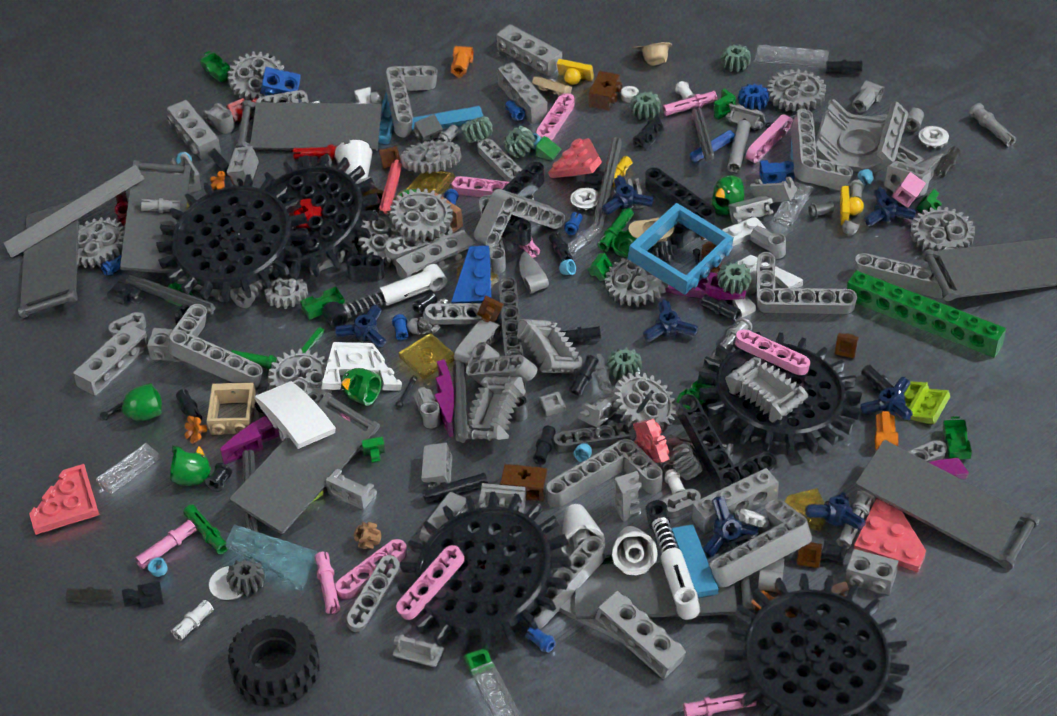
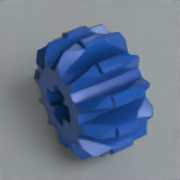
[738,83,769,111]

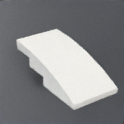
[254,381,336,449]

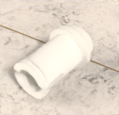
[675,81,695,99]
[664,469,685,495]

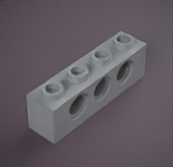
[496,24,562,76]
[498,63,548,125]
[166,100,221,160]
[395,230,475,279]
[73,323,149,396]
[692,468,779,534]
[595,591,686,680]

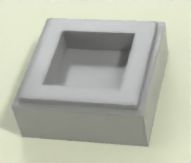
[539,392,566,416]

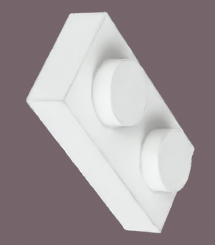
[722,216,766,246]

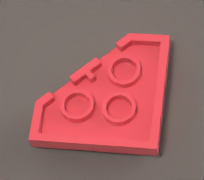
[548,138,602,179]
[29,464,99,535]
[854,498,926,572]

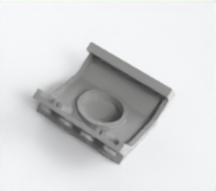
[815,98,908,174]

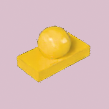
[557,59,594,85]
[840,186,864,226]

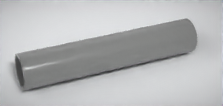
[727,120,750,173]

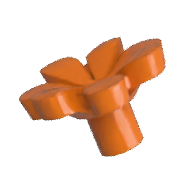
[210,171,234,190]
[184,416,207,444]

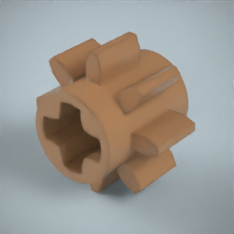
[354,522,381,550]

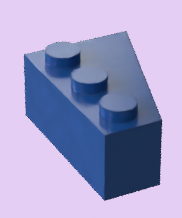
[451,245,492,311]

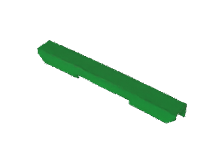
[301,327,324,353]

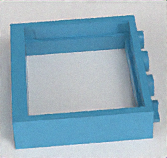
[628,203,734,295]

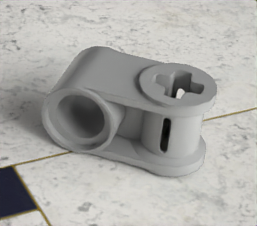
[202,103,235,134]

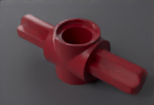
[115,191,128,227]

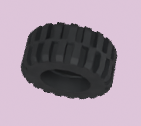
[228,615,320,706]

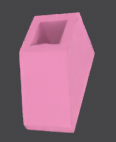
[891,172,926,208]

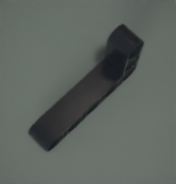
[482,161,544,246]
[645,167,715,249]
[676,394,777,490]

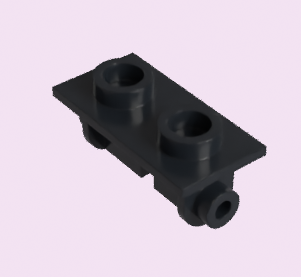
[632,115,664,151]

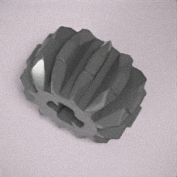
[669,442,704,480]
[226,557,265,596]

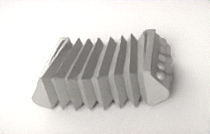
[517,319,583,373]
[725,357,808,422]
[467,376,526,440]

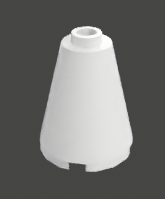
[335,140,372,179]
[561,504,605,556]
[612,526,657,575]

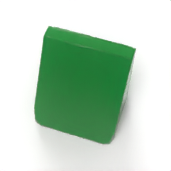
[536,136,561,161]
[463,648,494,677]

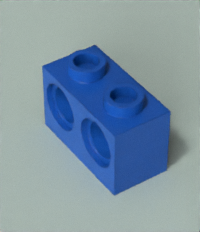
[260,67,301,96]

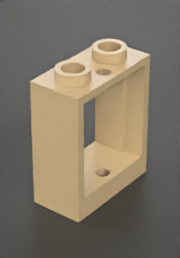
[207,383,256,435]

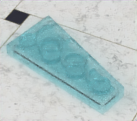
[226,525,318,591]

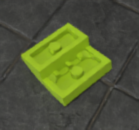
[904,381,951,424]

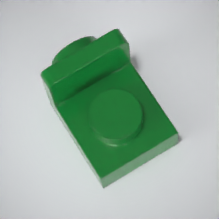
[714,88,736,120]

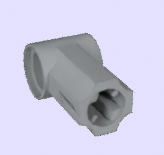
[852,81,884,113]
[750,225,786,259]
[413,387,442,429]

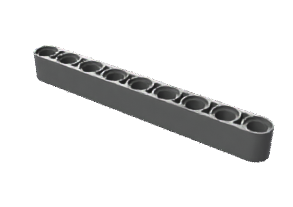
[499,277,528,422]

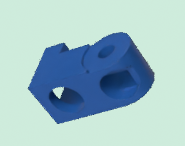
[759,160,795,184]

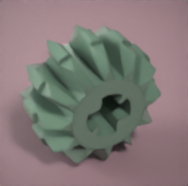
[721,44,751,72]
[630,91,661,120]
[461,116,493,143]
[503,126,536,158]
[717,261,752,295]
[607,347,642,380]

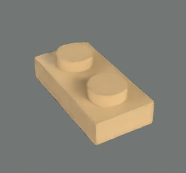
[532,77,572,95]

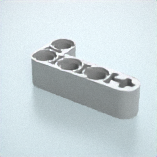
[466,342,537,385]

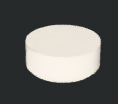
[621,86,639,103]

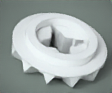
[918,126,949,149]
[571,188,599,211]
[735,508,770,528]

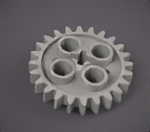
[228,52,284,100]
[767,69,826,112]
[401,140,461,174]
[390,188,453,241]
[910,206,975,251]
[357,210,415,267]
[77,217,125,268]
[605,258,669,307]
[268,349,332,399]
[611,372,677,431]

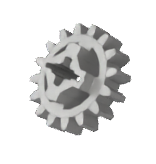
[264,276,308,309]

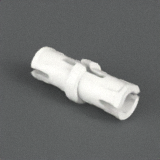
[171,600,214,641]

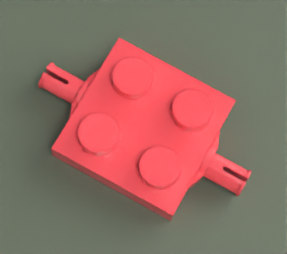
[633,419,669,463]

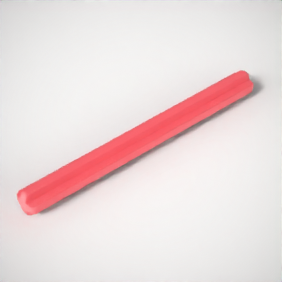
[379,160,402,214]

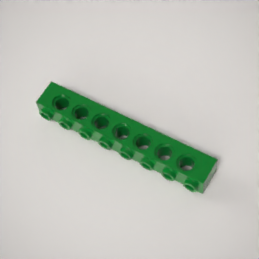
[847,270,1006,358]

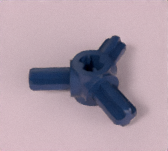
[602,175,653,215]
[864,187,916,226]
[643,299,698,341]
[335,305,386,348]
[860,377,913,421]
[805,492,866,530]
[703,496,759,557]

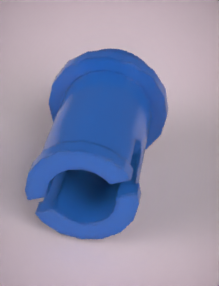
[505,100,525,121]
[444,189,459,205]
[564,212,583,235]
[101,255,122,276]
[392,314,408,341]
[526,627,556,652]

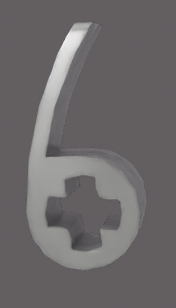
[758,557,785,592]

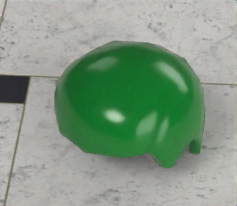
[611,230,637,258]

